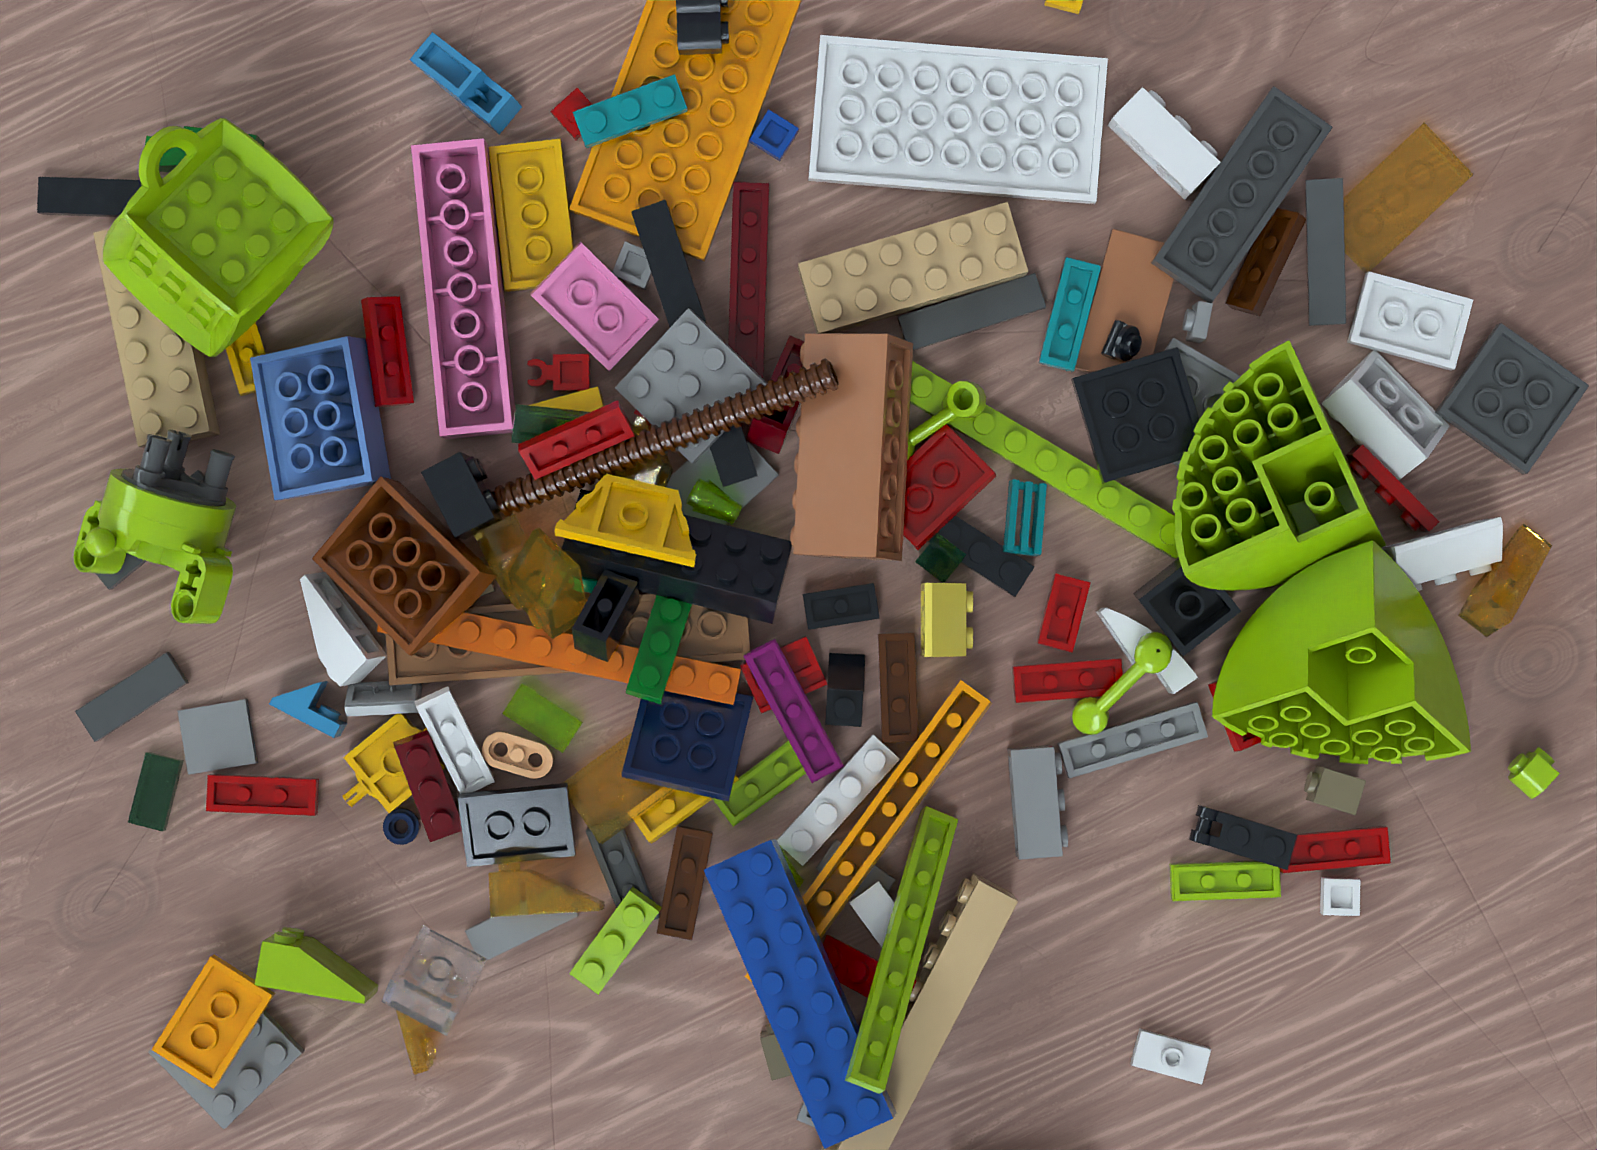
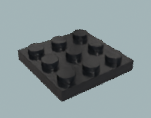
[1071,347,1199,484]

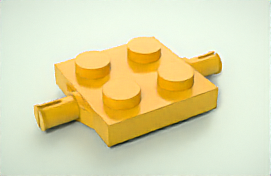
[342,713,446,813]

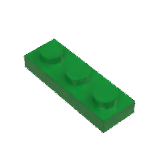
[626,595,692,704]

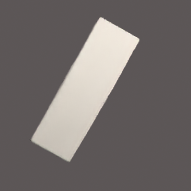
[1096,608,1198,694]

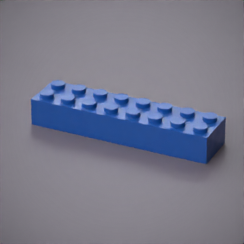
[704,839,897,1149]

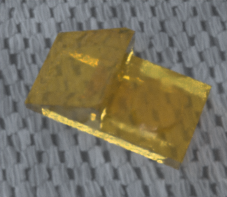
[394,997,451,1075]

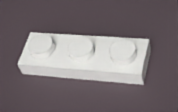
[415,686,495,794]

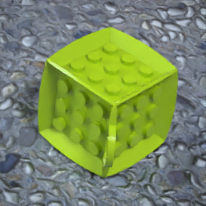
[103,118,334,357]

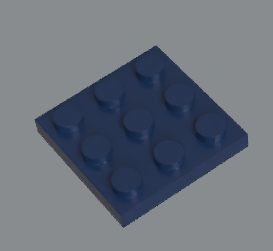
[622,691,753,802]

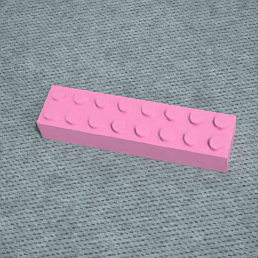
[411,138,518,439]

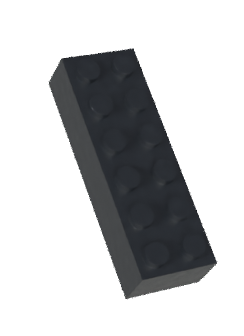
[561,489,792,624]

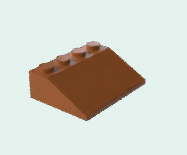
[312,476,497,656]

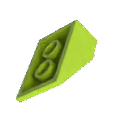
[254,927,378,1004]

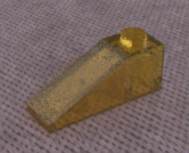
[1458,524,1552,637]
[488,863,605,917]

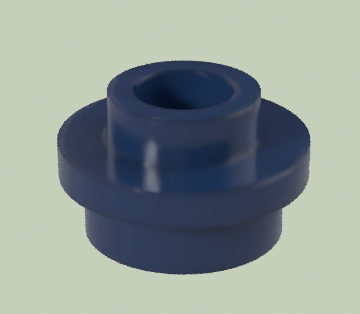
[383,808,420,845]

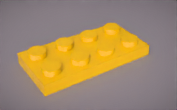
[489,139,574,292]

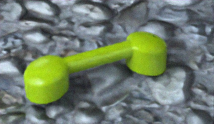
[907,381,986,460]
[1072,632,1173,735]

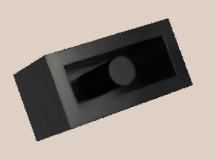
[572,569,639,662]

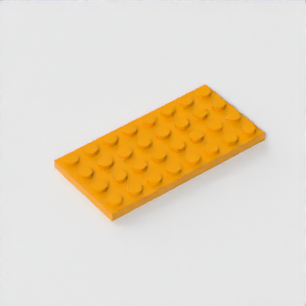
[569,0,802,261]

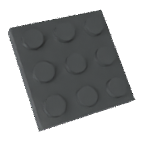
[1435,323,1589,475]

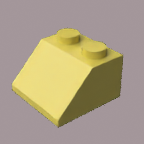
[921,583,973,657]

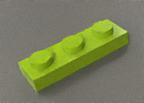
[569,886,662,995]

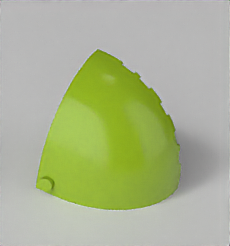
[1172,340,1387,591]
[1212,540,1471,764]

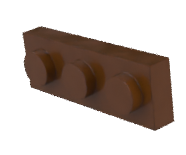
[1225,208,1306,317]
[878,633,918,743]
[656,825,713,940]

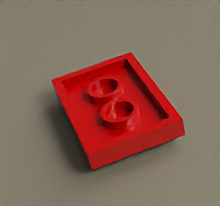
[903,424,996,551]

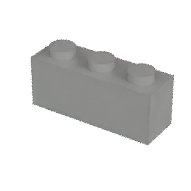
[1007,745,1068,860]

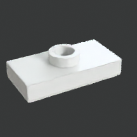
[1130,1028,1211,1085]

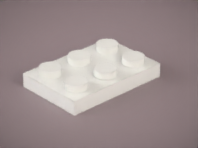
[1347,272,1473,371]

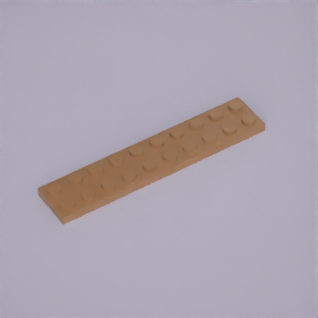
[386,594,750,685]

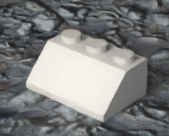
[1322,350,1450,480]
[1382,517,1503,591]

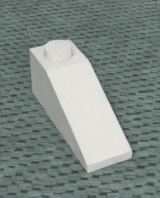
[300,572,387,687]

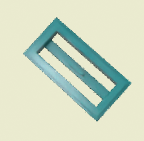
[1003,479,1047,556]

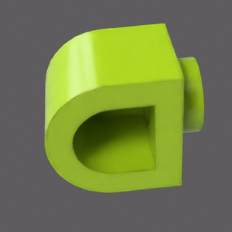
[1508,747,1560,799]

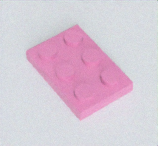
[530,242,659,371]

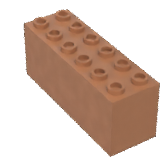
[790,334,913,561]

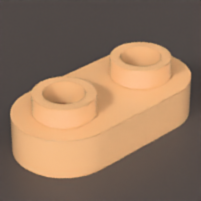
[482,731,554,779]

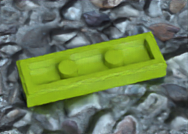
[713,741,806,827]
[1169,861,1281,901]

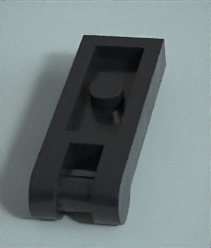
[1189,805,1298,870]

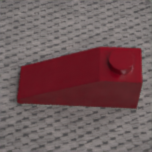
[746,336,805,454]

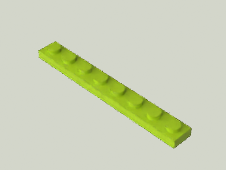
[845,806,958,1094]

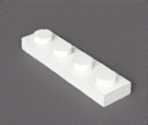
[777,735,900,866]

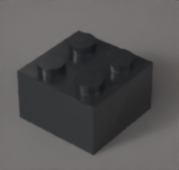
[421,452,503,540]
[1133,558,1241,656]

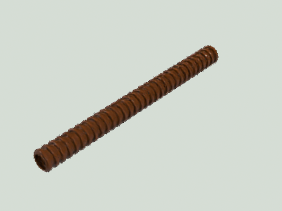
[494,358,839,517]

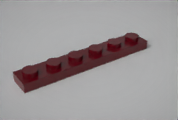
[728,182,769,379]

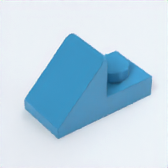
[269,681,347,738]

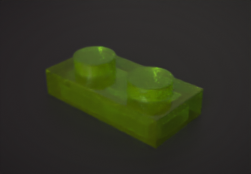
[502,683,583,753]

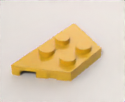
[555,474,696,567]

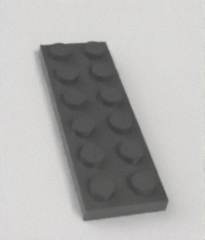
[1151,86,1333,303]

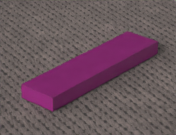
[743,638,844,783]

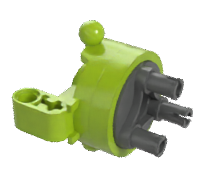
[73,430,237,624]

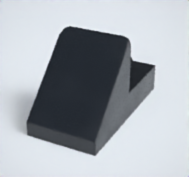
[825,653,865,727]

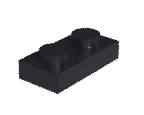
[802,583,880,630]

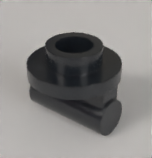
[1101,320,1142,362]

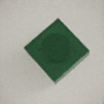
[915,533,966,583]

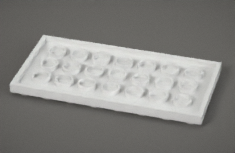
[808,35,1108,204]

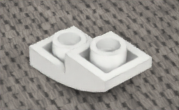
[849,881,895,947]

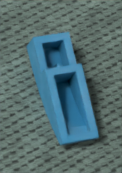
[409,32,522,135]

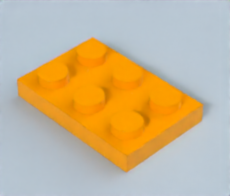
[152,954,275,1089]

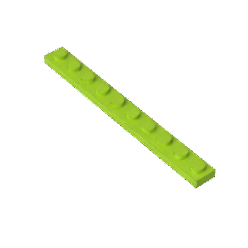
[910,361,1178,559]

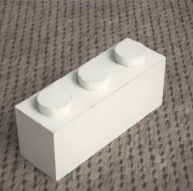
[1107,87,1221,200]

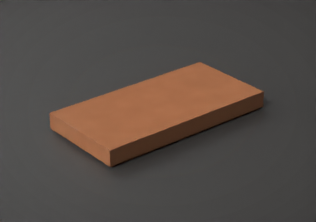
[1075,229,1174,373]

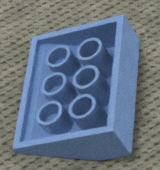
[250,336,391,500]

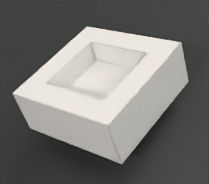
[1320,877,1360,916]

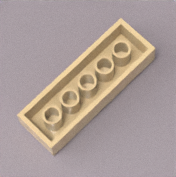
[798,202,1028,334]
[93,229,220,448]

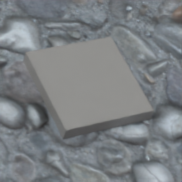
[178,699,258,775]

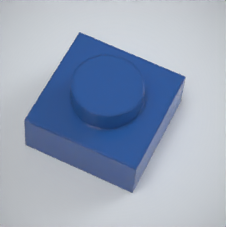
[749,109,799,161]

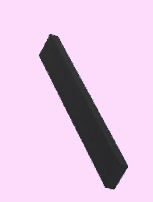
[631,200,758,487]

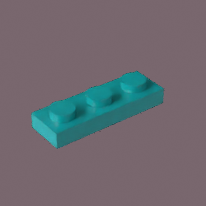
[573,74,688,149]
[1038,257,1101,372]

